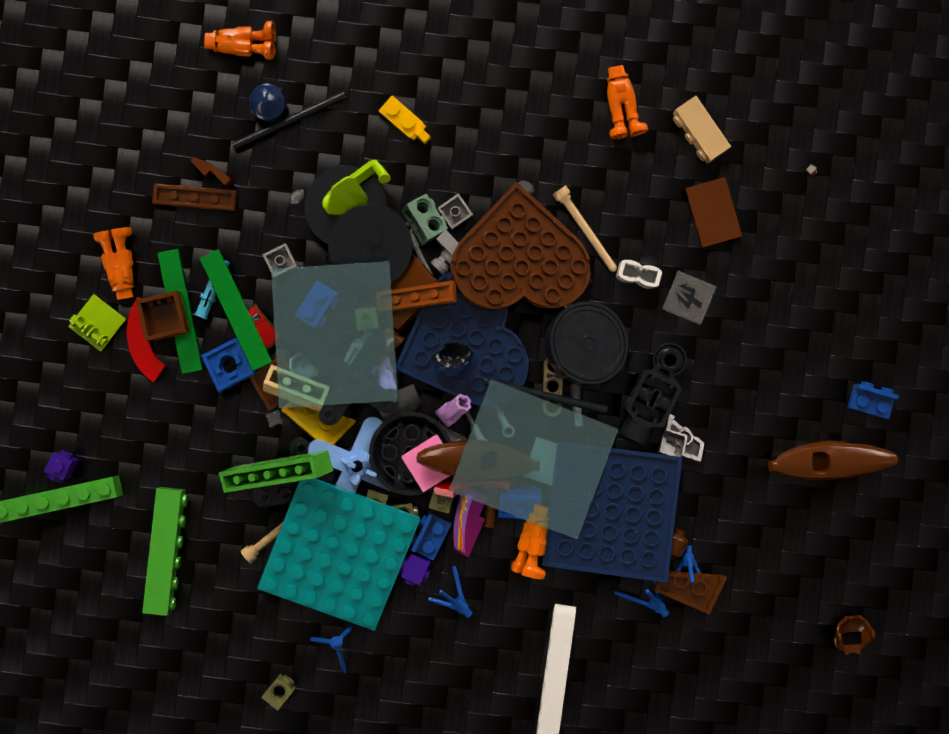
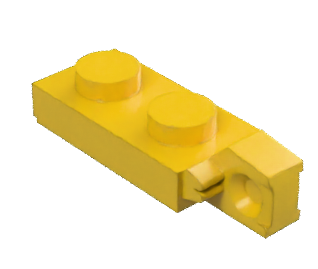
[379,96,431,144]

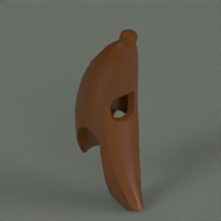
[416,440,540,479]
[768,441,899,480]

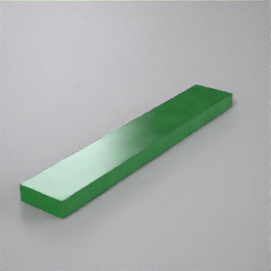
[158,249,204,374]
[200,249,273,371]

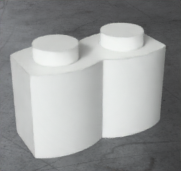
[616,260,662,289]

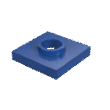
[201,337,256,393]

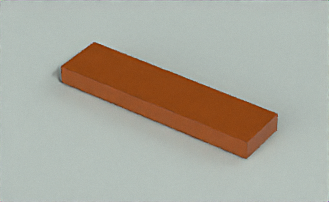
[376,280,457,314]

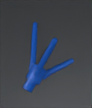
[661,546,701,596]
[428,566,473,618]
[614,581,669,617]
[311,626,353,673]

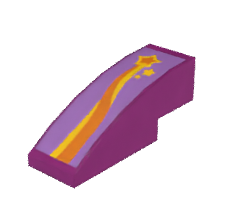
[453,489,487,557]

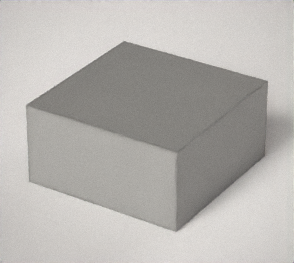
[437,193,473,230]
[436,230,459,255]
[263,243,298,279]

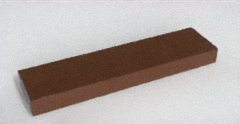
[152,183,237,212]

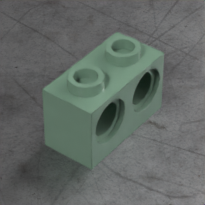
[401,193,448,246]

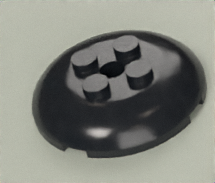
[369,412,451,496]

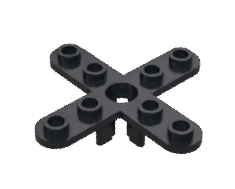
[253,437,341,507]

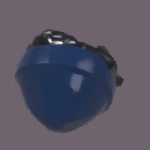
[250,84,287,123]
[431,341,473,378]

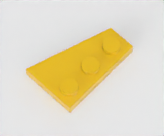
[282,401,356,445]

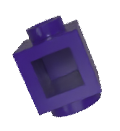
[44,450,79,483]
[399,552,431,586]

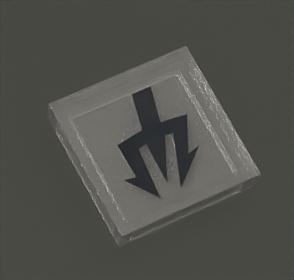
[662,271,717,325]

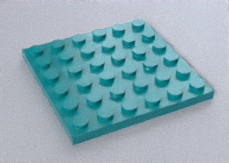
[257,478,420,631]

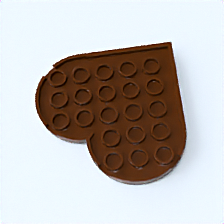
[451,182,591,310]

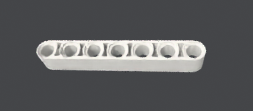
[536,604,576,734]

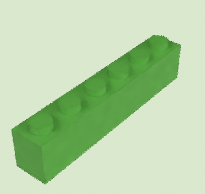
[219,450,333,493]
[0,475,123,523]
[142,487,188,616]

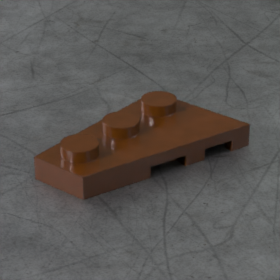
[652,571,727,615]

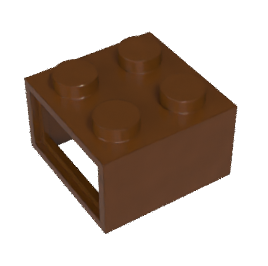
[135,290,191,342]

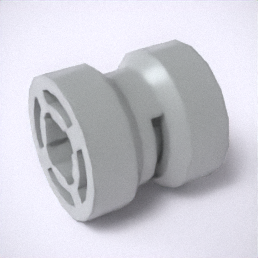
[430,249,452,276]

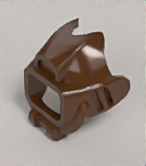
[834,615,875,655]

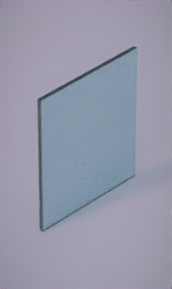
[271,261,398,409]
[449,379,618,539]

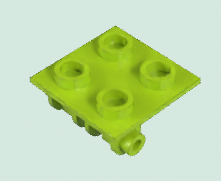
[68,294,126,352]

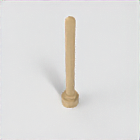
[553,186,617,272]
[241,522,283,564]

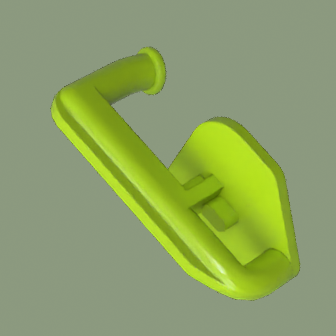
[322,160,391,215]

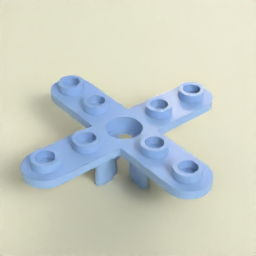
[308,417,391,493]

